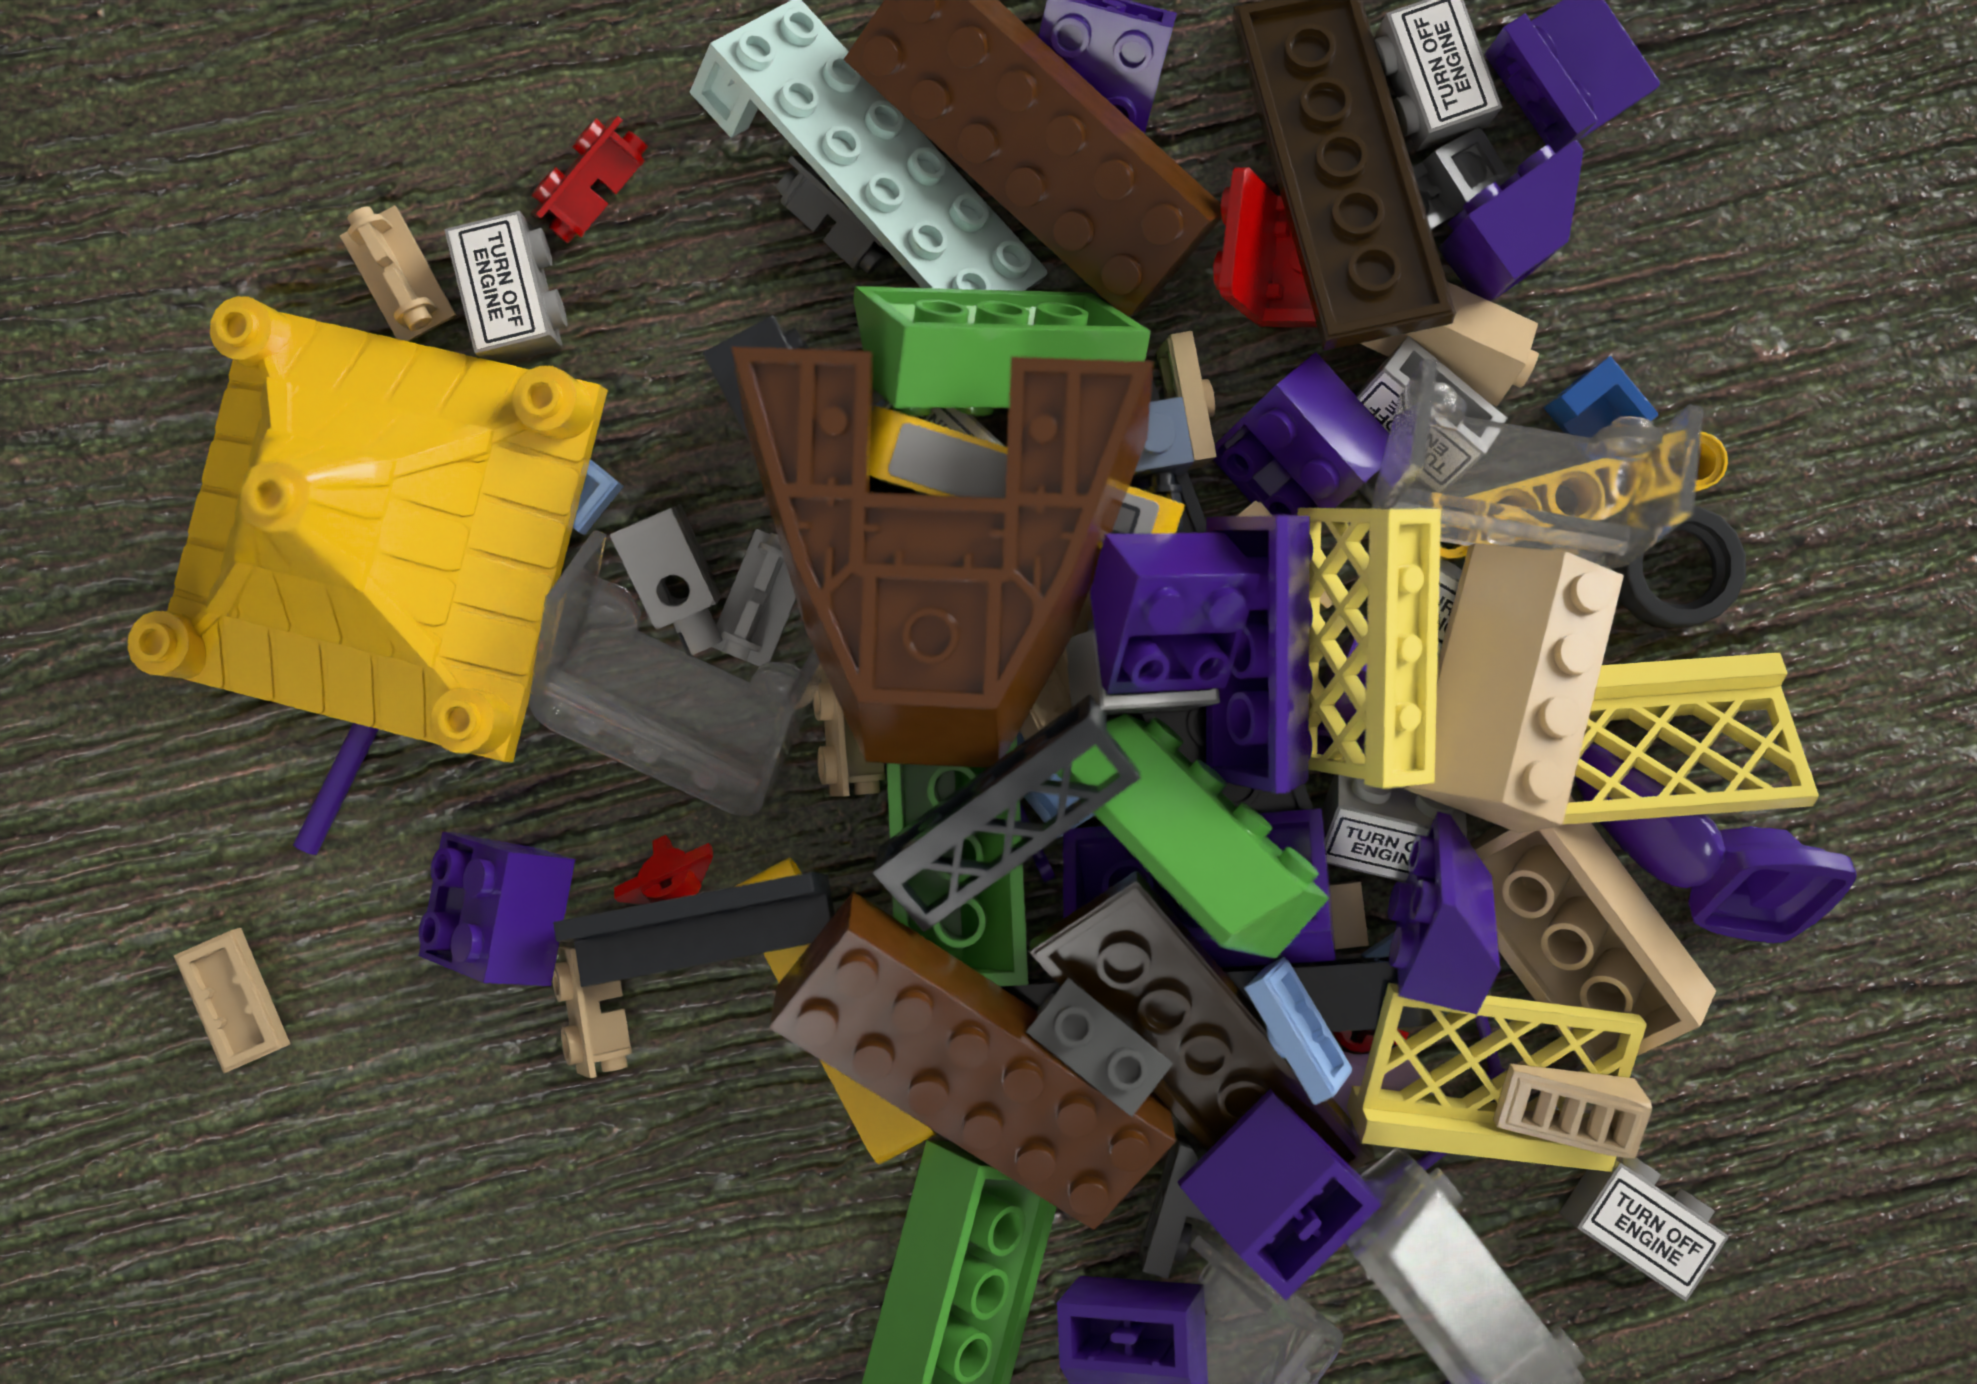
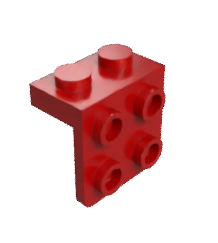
[1213,167,1317,328]

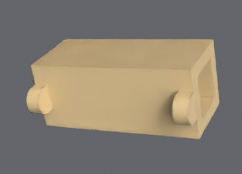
[1360,282,1539,406]

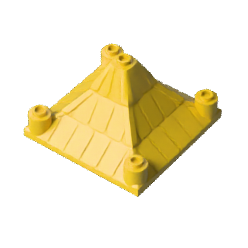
[127,296,608,762]

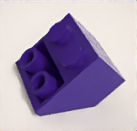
[1438,139,1584,302]
[1213,352,1402,516]
[1090,533,1261,694]
[1388,811,1500,1015]
[418,831,575,986]
[1177,1089,1382,1300]
[1057,1276,1208,1384]

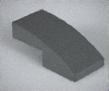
[1412,127,1511,231]

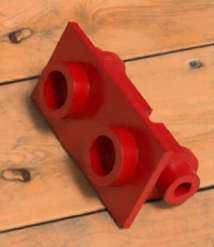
[530,116,648,244]

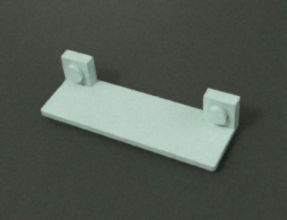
[690,0,1047,291]

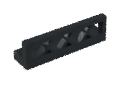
[873,694,1141,932]
[553,872,835,987]

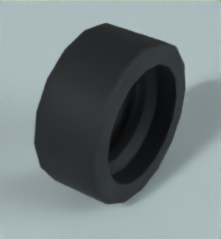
[1612,506,1746,628]

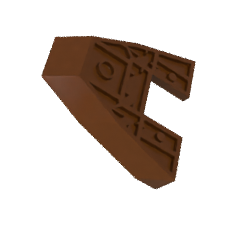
[731,347,1153,768]

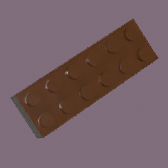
[843,0,1222,317]
[769,891,1176,1230]

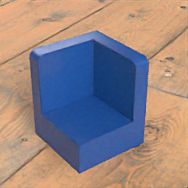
[1543,356,1658,461]

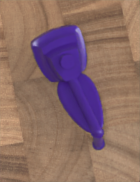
[1574,743,1857,943]

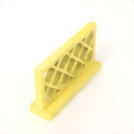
[1298,508,1441,788]
[1562,652,1819,825]
[1346,983,1647,1172]

